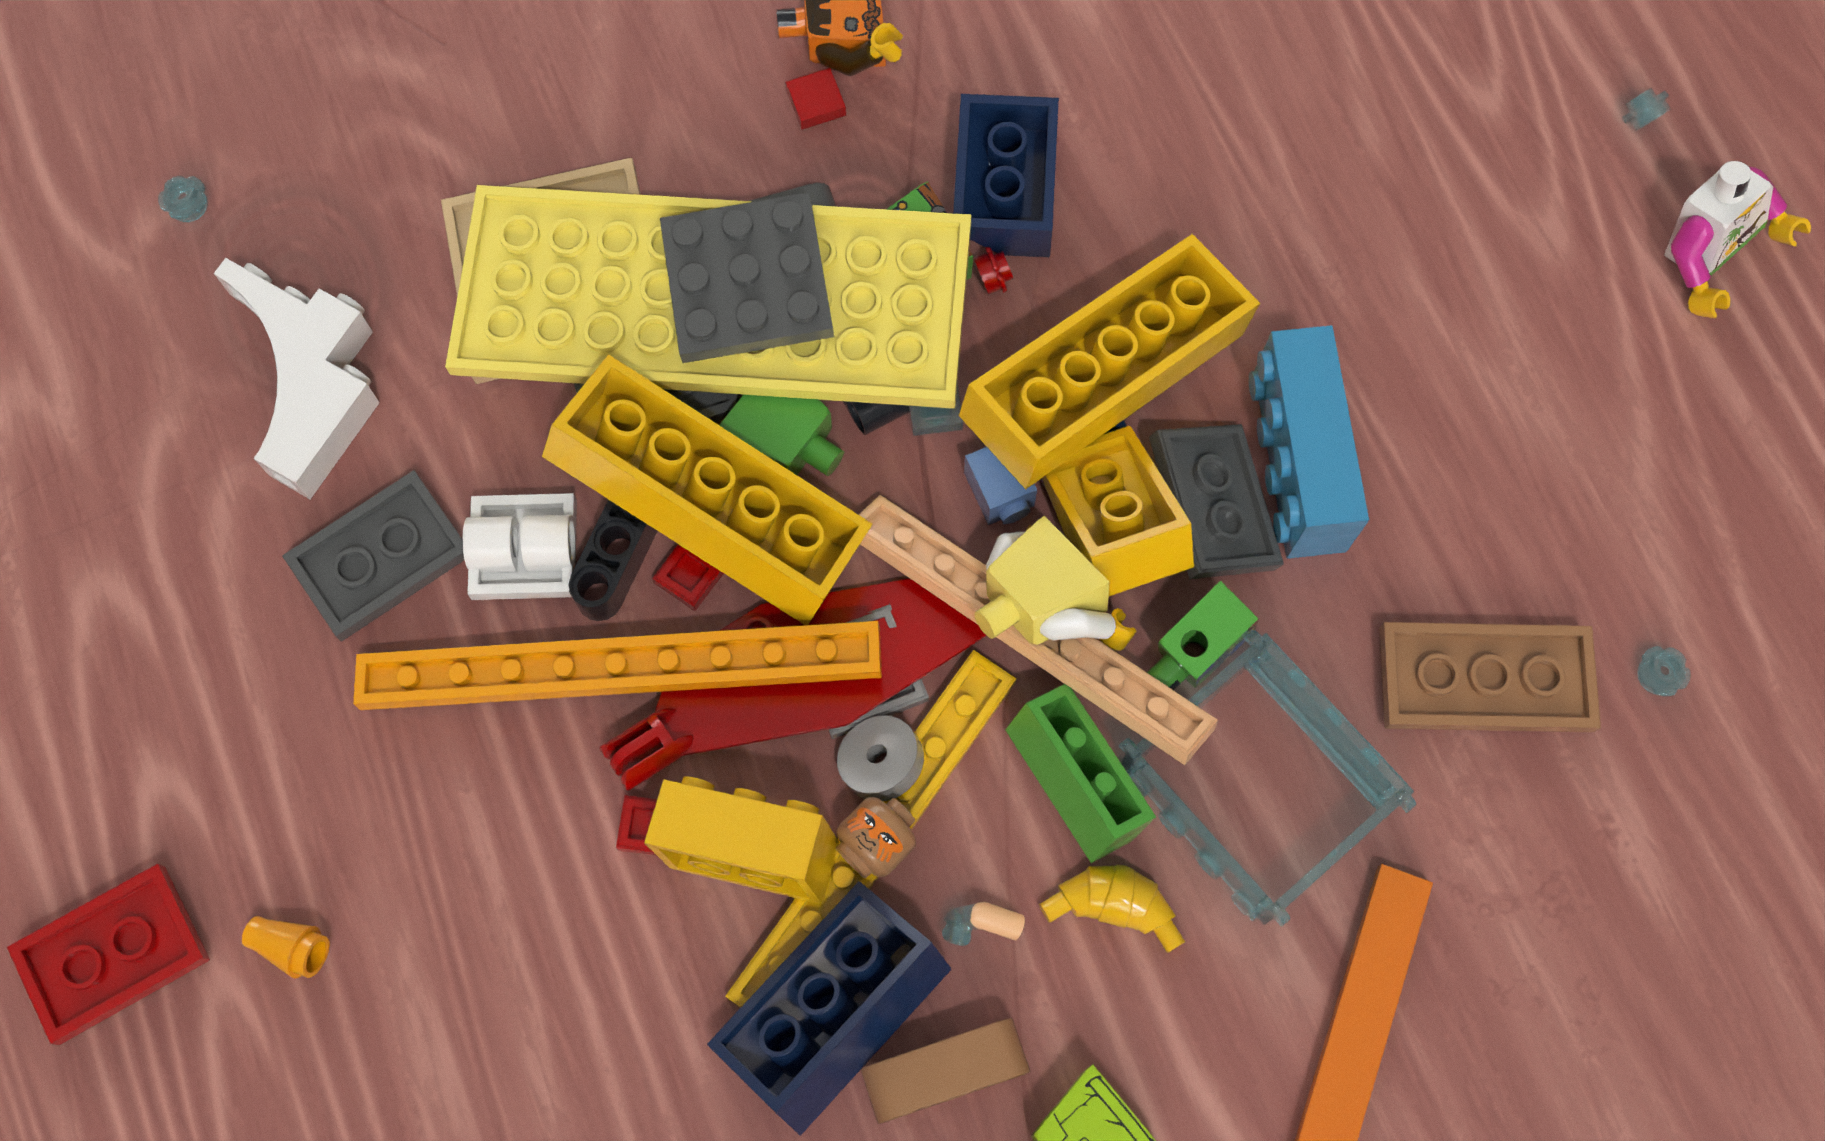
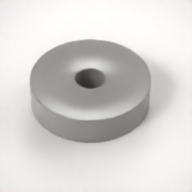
[837,715,924,801]

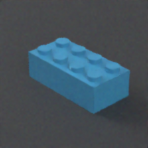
[1249,325,1369,559]

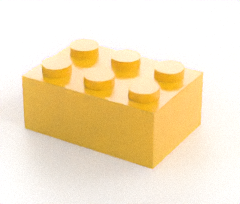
[644,776,839,904]

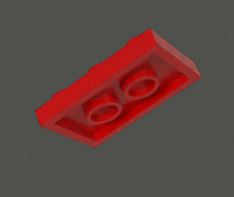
[7,863,210,1045]

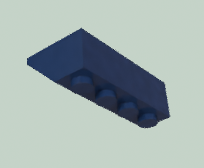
[706,881,952,1136]

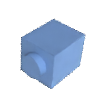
[964,447,1037,525]

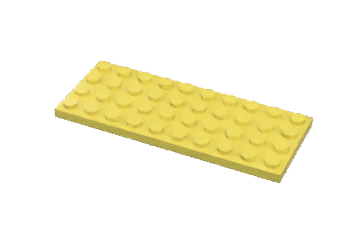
[445,185,971,409]

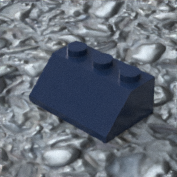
[953,94,1059,258]

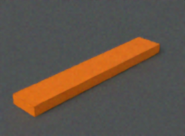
[1294,864,1433,1141]

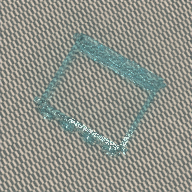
[1119,630,1416,927]

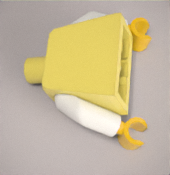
[974,516,1137,651]

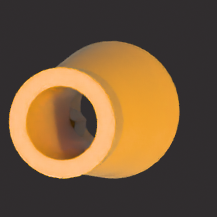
[242,916,330,979]

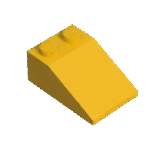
[1042,426,1194,596]

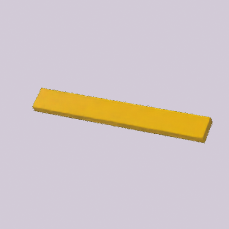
[725,650,1016,1008]

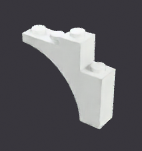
[214,258,380,499]

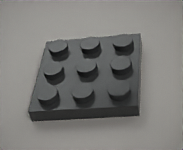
[660,192,835,363]

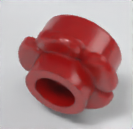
[973,247,1014,295]

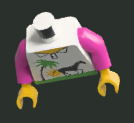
[1664,161,1811,318]

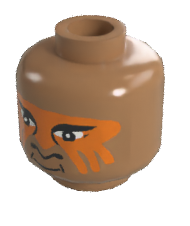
[835,797,916,878]

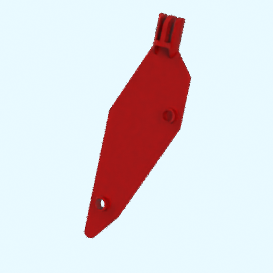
[599,579,987,791]

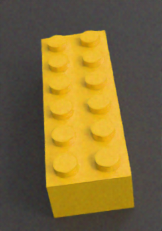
[959,234,1260,489]
[542,354,873,625]

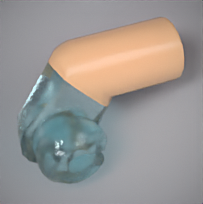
[942,902,1025,946]

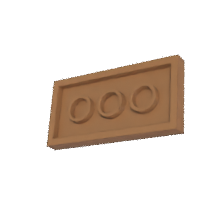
[1379,622,1601,732]

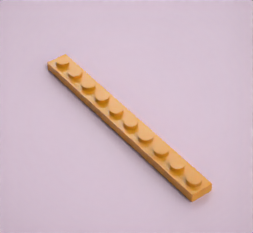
[353,621,882,710]

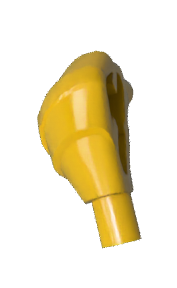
[1039,864,1185,953]

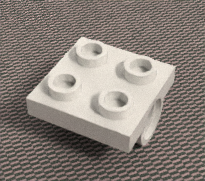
[463,493,577,600]

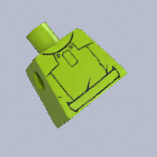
[1031,1065,1156,1141]

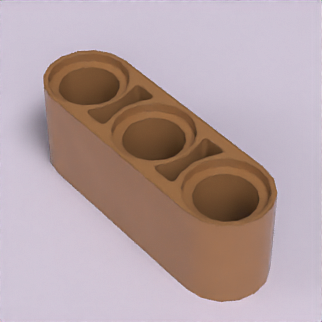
[861,1018,1031,1124]

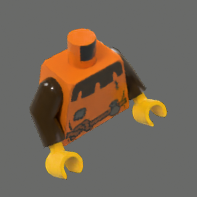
[776,0,903,76]

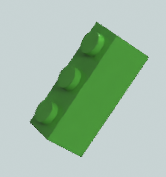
[1005,684,1156,863]

